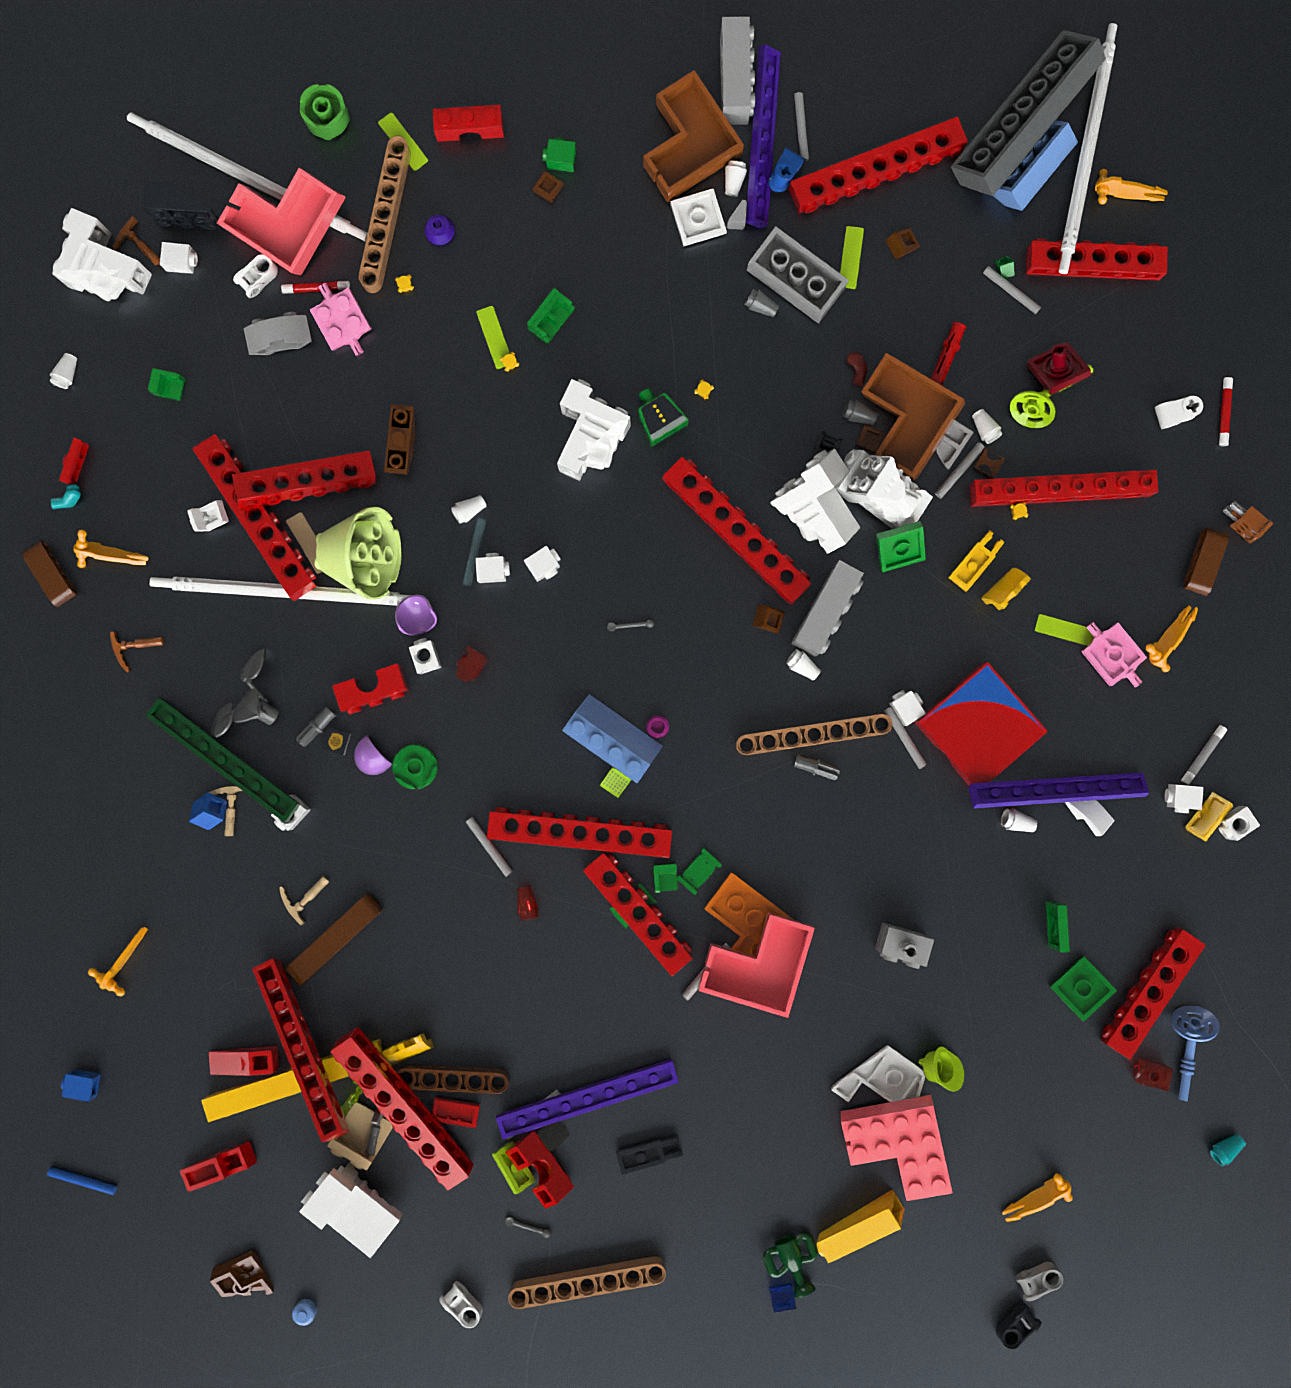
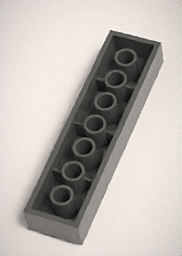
[951,30,1106,196]

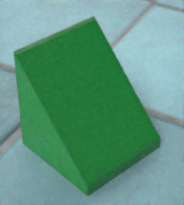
[995,256,1015,279]

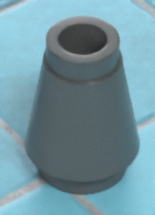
[744,288,779,318]
[842,399,878,425]

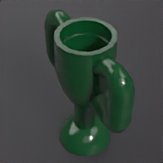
[763,1232,818,1298]

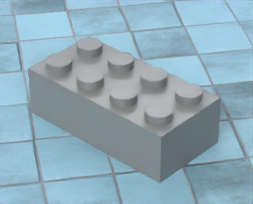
[720,17,755,125]
[747,227,849,324]
[791,560,864,657]

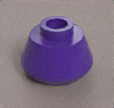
[424,214,455,245]

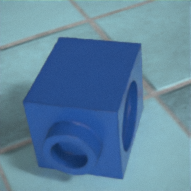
[61,1069,101,1102]

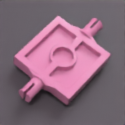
[310,283,372,356]
[1081,622,1147,687]

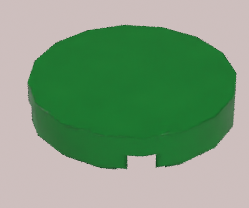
[392,744,438,789]

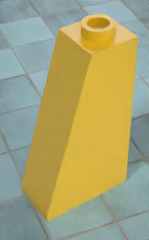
[817,1190,905,1263]

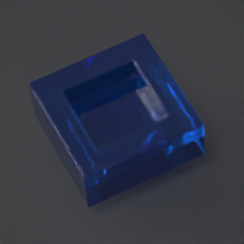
[769,1283,796,1313]

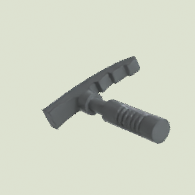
[365,1108,384,1155]

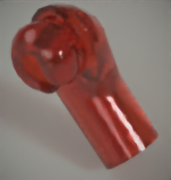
[847,352,868,386]

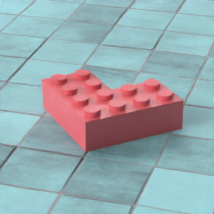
[217,168,346,276]
[698,912,815,1018]
[841,1095,953,1201]

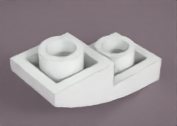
[1065,800,1114,836]

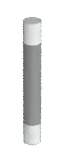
[1181,725,1227,785]

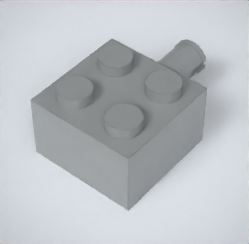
[875,922,934,969]

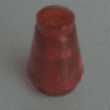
[517,886,540,921]

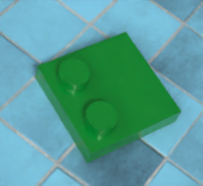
[876,521,926,572]
[1046,901,1070,952]
[1050,956,1117,1022]

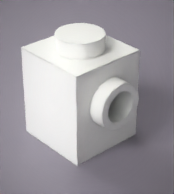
[524,546,561,582]
[476,553,510,583]
[889,690,926,726]
[1165,784,1203,813]

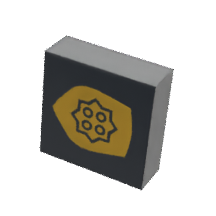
[322,727,351,755]

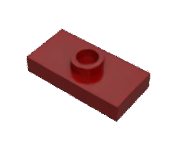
[59,438,89,485]
[432,1096,480,1128]

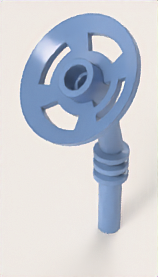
[1171,1005,1220,1101]

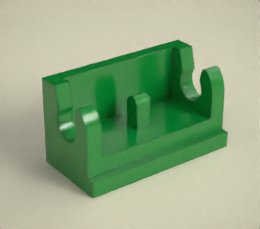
[527,288,575,344]

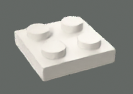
[670,189,726,247]

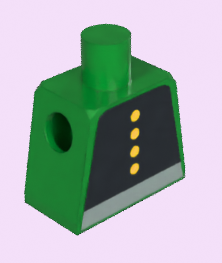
[638,388,688,447]

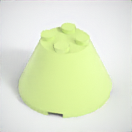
[315,507,401,600]

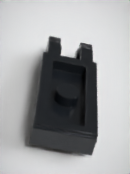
[616,1135,683,1175]

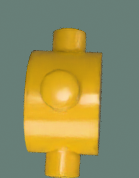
[395,275,414,293]
[500,352,520,372]
[694,380,714,399]
[1010,503,1029,520]

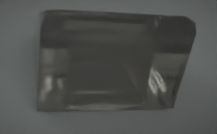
[537,1121,570,1152]

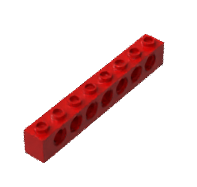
[788,116,968,214]
[192,434,317,601]
[662,457,811,605]
[969,470,1158,507]
[487,807,672,858]
[252,958,350,1142]
[330,1026,474,1190]

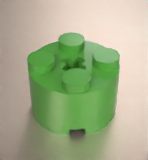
[300,84,350,140]

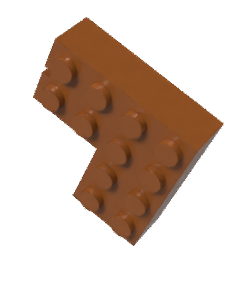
[643,70,744,203]
[861,353,965,481]

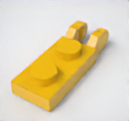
[948,530,1005,592]

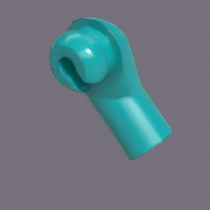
[51,484,81,509]

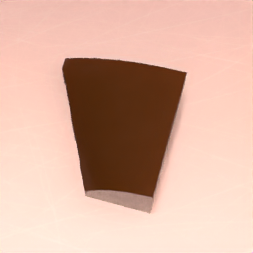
[210,1250,274,1297]

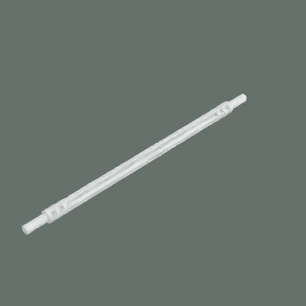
[1059,23,1117,274]
[127,112,368,242]
[150,577,419,606]

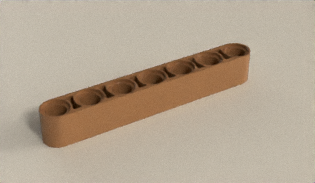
[359,136,411,293]
[735,714,893,755]
[508,1256,666,1309]

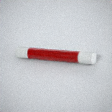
[281,281,350,294]
[1219,377,1233,446]

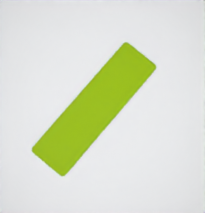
[378,113,428,171]
[840,226,864,289]
[476,306,510,369]
[1035,614,1094,646]

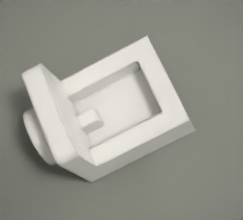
[188,500,229,531]

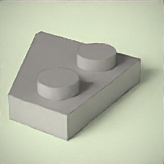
[935,420,973,470]

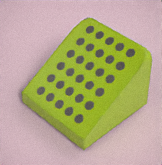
[600,767,631,798]

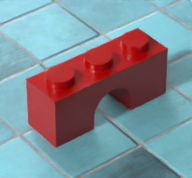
[433,105,504,142]
[332,664,409,715]
[505,1130,574,1209]

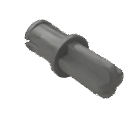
[296,706,336,747]
[794,753,840,780]

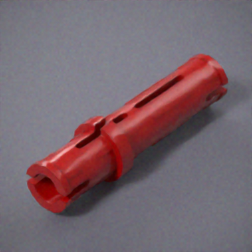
[931,322,967,386]

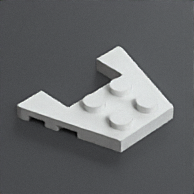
[831,1045,925,1102]

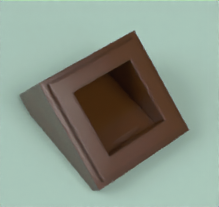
[886,227,920,259]
[752,605,785,634]

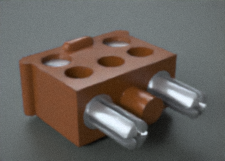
[1223,501,1273,544]

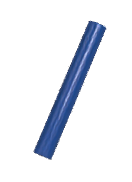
[47,1167,117,1195]

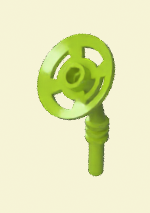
[1010,364,1093,428]

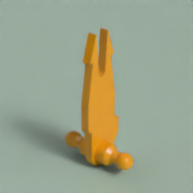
[1095,169,1168,204]
[73,529,148,568]
[1146,605,1198,672]
[88,927,148,996]
[1002,1173,1073,1222]

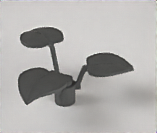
[211,648,279,738]

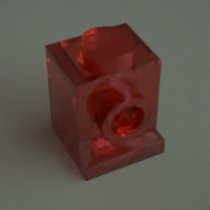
[455,646,489,683]
[1133,1058,1173,1092]

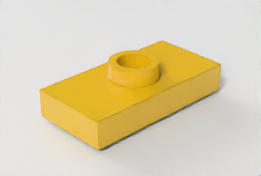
[1185,792,1233,842]

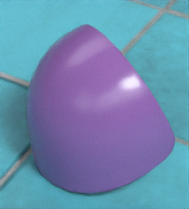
[395,594,437,635]
[354,735,392,775]

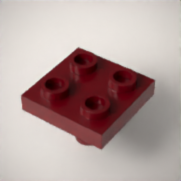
[1027,341,1091,395]

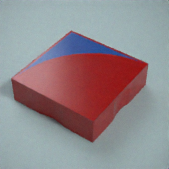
[914,662,1048,786]

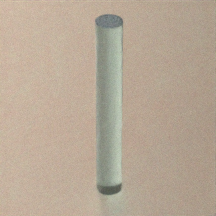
[462,519,486,586]

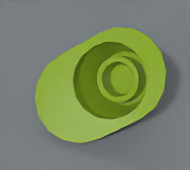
[919,1046,964,1092]

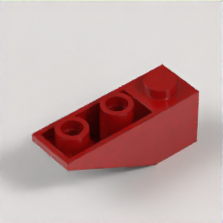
[209,1045,279,1076]

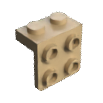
[327,1102,393,1170]

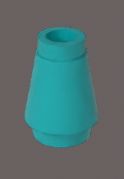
[1210,1134,1246,1166]

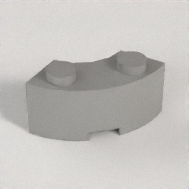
[244,312,311,355]

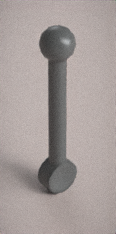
[607,619,654,631]
[505,1216,551,1238]

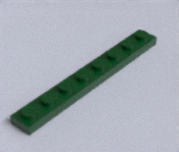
[145,697,301,823]

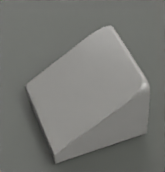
[727,200,747,230]

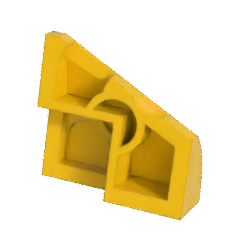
[981,567,1031,610]
[382,1033,434,1066]

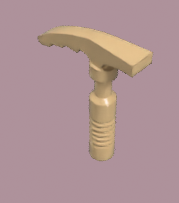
[209,786,242,836]
[280,875,330,925]

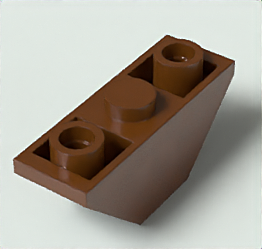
[384,404,415,475]

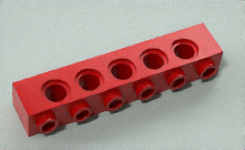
[1026,238,1168,280]
[232,450,376,509]
[583,852,693,976]
[1101,927,1206,1060]

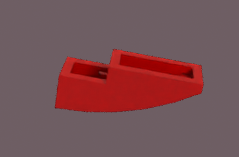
[180,1141,258,1192]

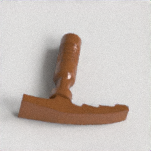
[112,216,160,265]
[110,631,164,672]

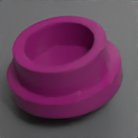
[646,715,669,738]

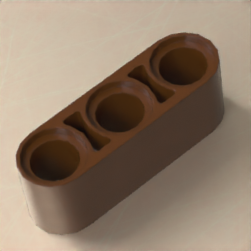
[1183,527,1229,596]
[21,540,77,607]

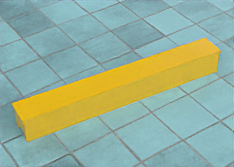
[201,1039,383,1122]

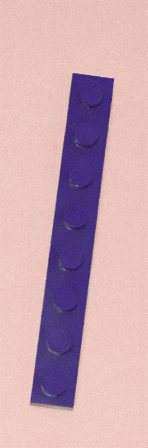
[746,44,781,229]
[968,772,1149,808]
[496,1059,679,1139]

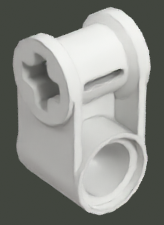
[233,254,278,298]
[1154,396,1203,429]
[439,1281,483,1328]

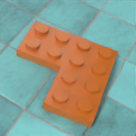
[704,872,794,956]

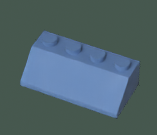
[994,120,1078,211]
[562,694,663,783]

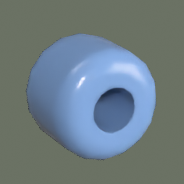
[292,1299,317,1326]

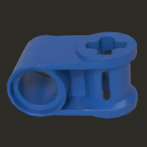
[768,147,805,192]

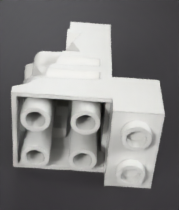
[52,208,152,301]
[557,379,631,481]
[770,449,860,554]
[835,449,933,529]
[299,1162,403,1258]

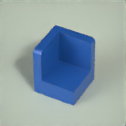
[189,792,227,830]

